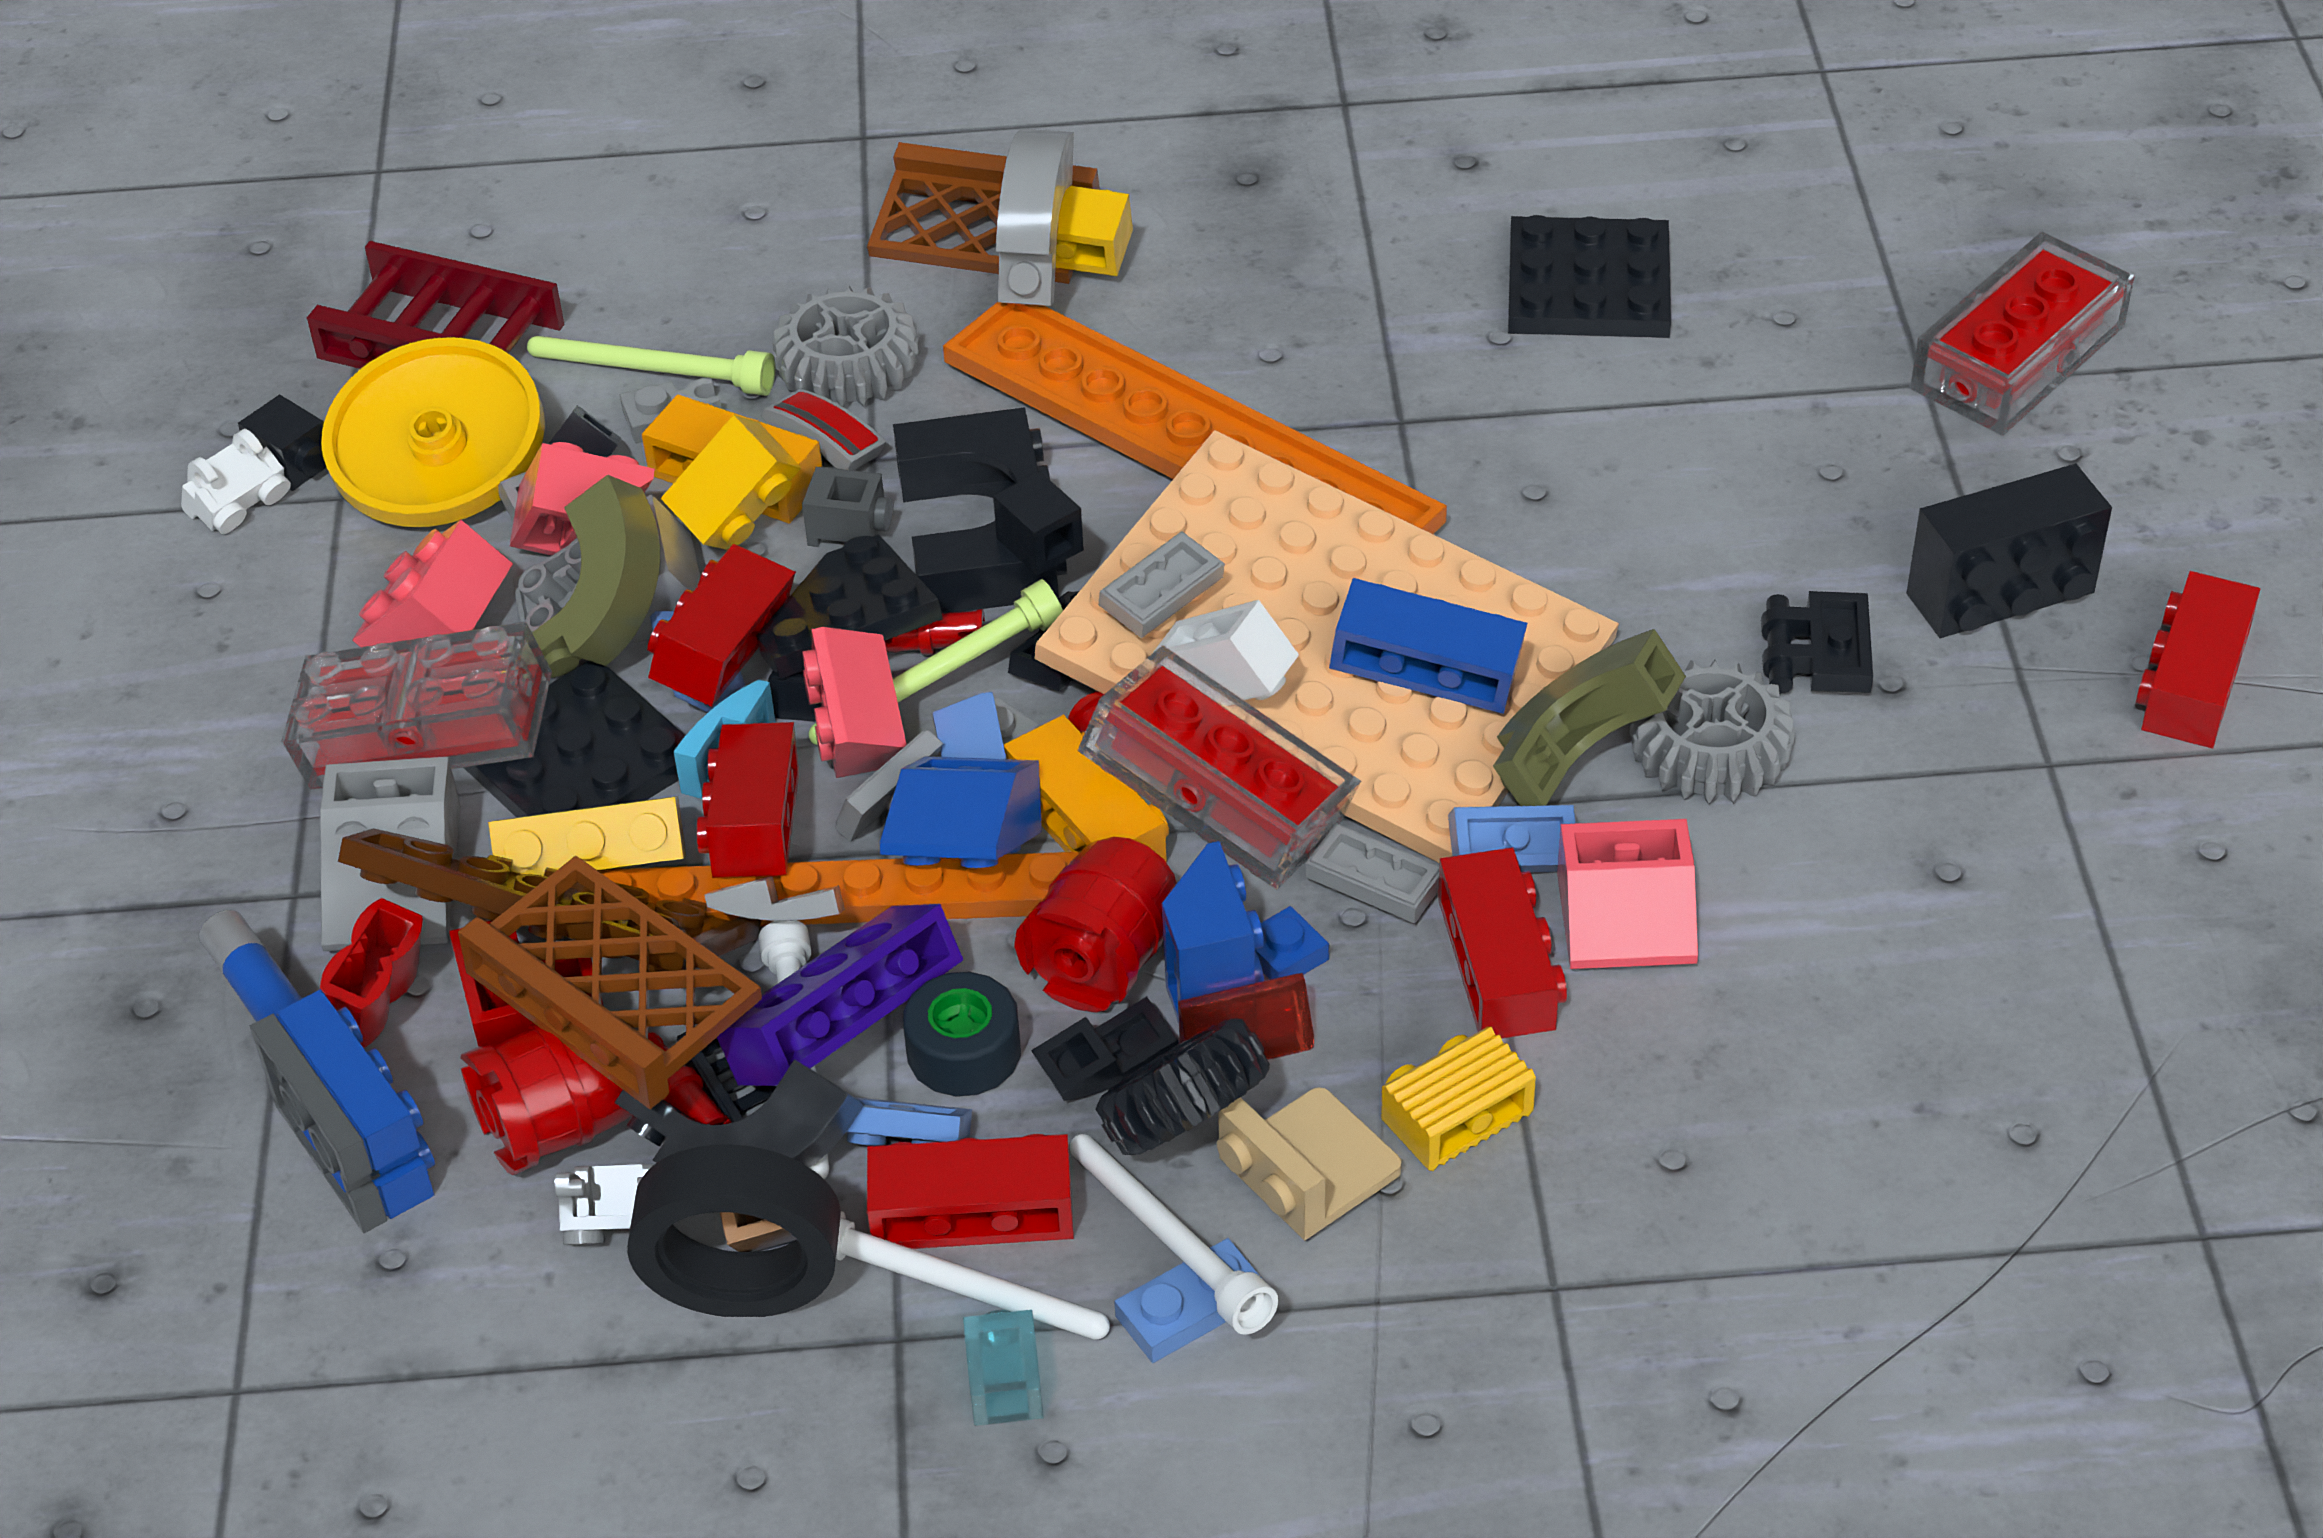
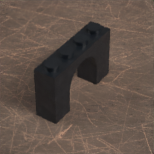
[893,407,1067,613]

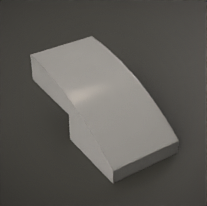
[704,876,845,921]

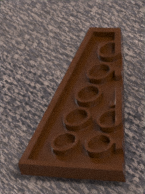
[338,828,761,972]

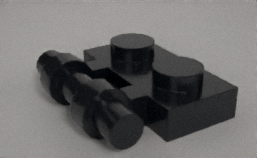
[1761,591,1873,694]

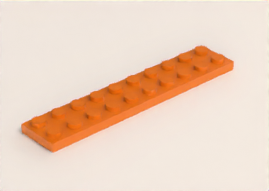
[943,302,1447,534]

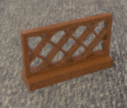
[867,142,1100,284]
[458,856,762,1110]

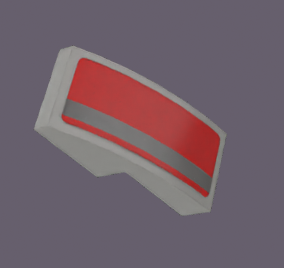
[761,389,887,471]

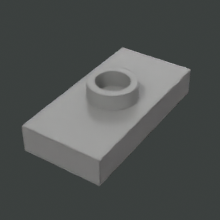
[1098,531,1225,638]
[835,730,943,842]
[1306,823,1439,924]

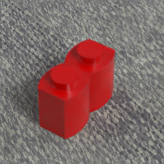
[320,898,423,1048]

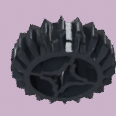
[1096,1019,1270,1155]

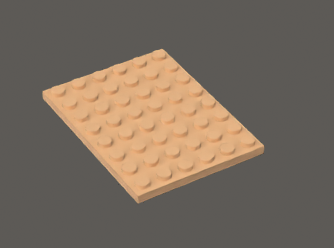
[1035,430,1619,863]

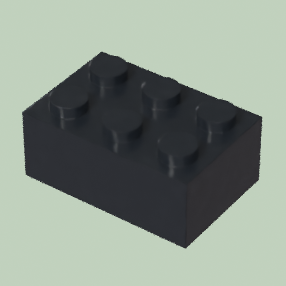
[1906,463,2112,638]

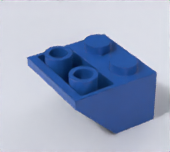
[880,756,1042,868]
[1162,841,1264,1034]

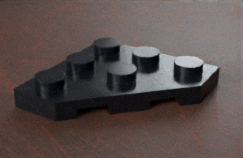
[756,534,943,679]

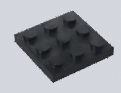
[1508,215,1671,338]
[453,661,685,818]

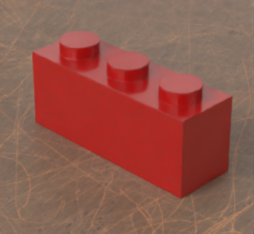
[647,543,796,707]
[2136,571,2261,749]
[697,722,799,878]
[1438,847,1567,1039]
[867,1134,1074,1249]

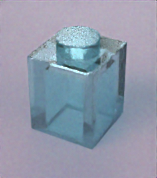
[963,1310,1044,1426]

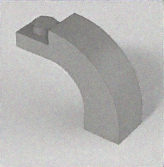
[996,129,1074,306]

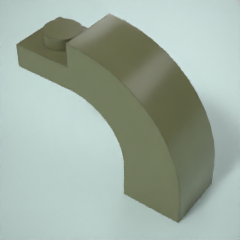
[511,475,660,679]
[1493,629,1686,806]

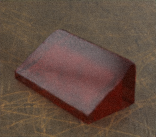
[1178,973,1314,1060]

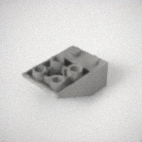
[513,494,701,643]
[320,757,461,951]

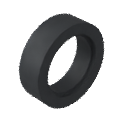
[627,1145,841,1317]

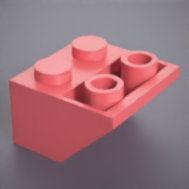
[509,442,655,556]
[352,520,513,661]
[802,627,907,778]
[1557,819,1698,969]

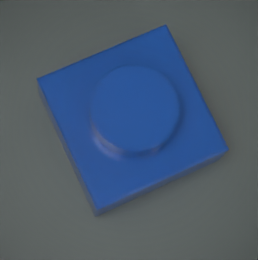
[1255,906,1329,989]

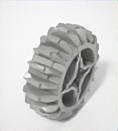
[772,285,919,407]
[1629,659,1795,804]

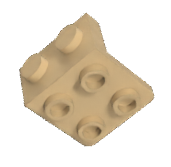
[1217,1087,1401,1241]

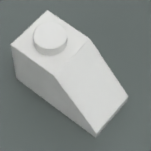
[1148,600,1299,704]

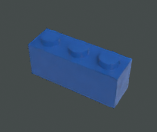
[1329,578,1528,714]

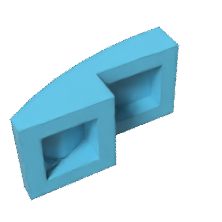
[674,680,776,799]

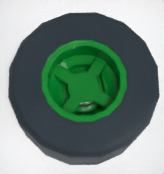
[903,971,1021,1097]

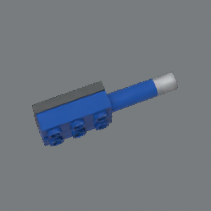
[199,910,435,1234]

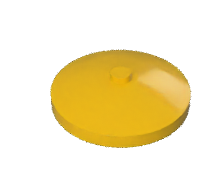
[321,337,545,527]

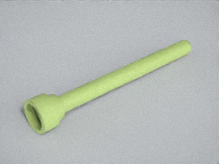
[527,336,776,396]
[809,579,1063,746]

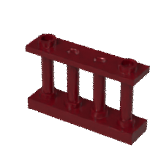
[307,241,565,369]

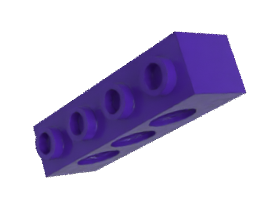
[717,904,964,1086]

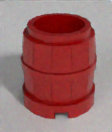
[1014,836,1177,1013]
[460,1024,633,1175]

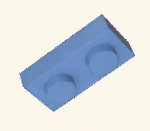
[1448,805,1576,872]
[847,1097,972,1145]
[1114,1238,1260,1364]

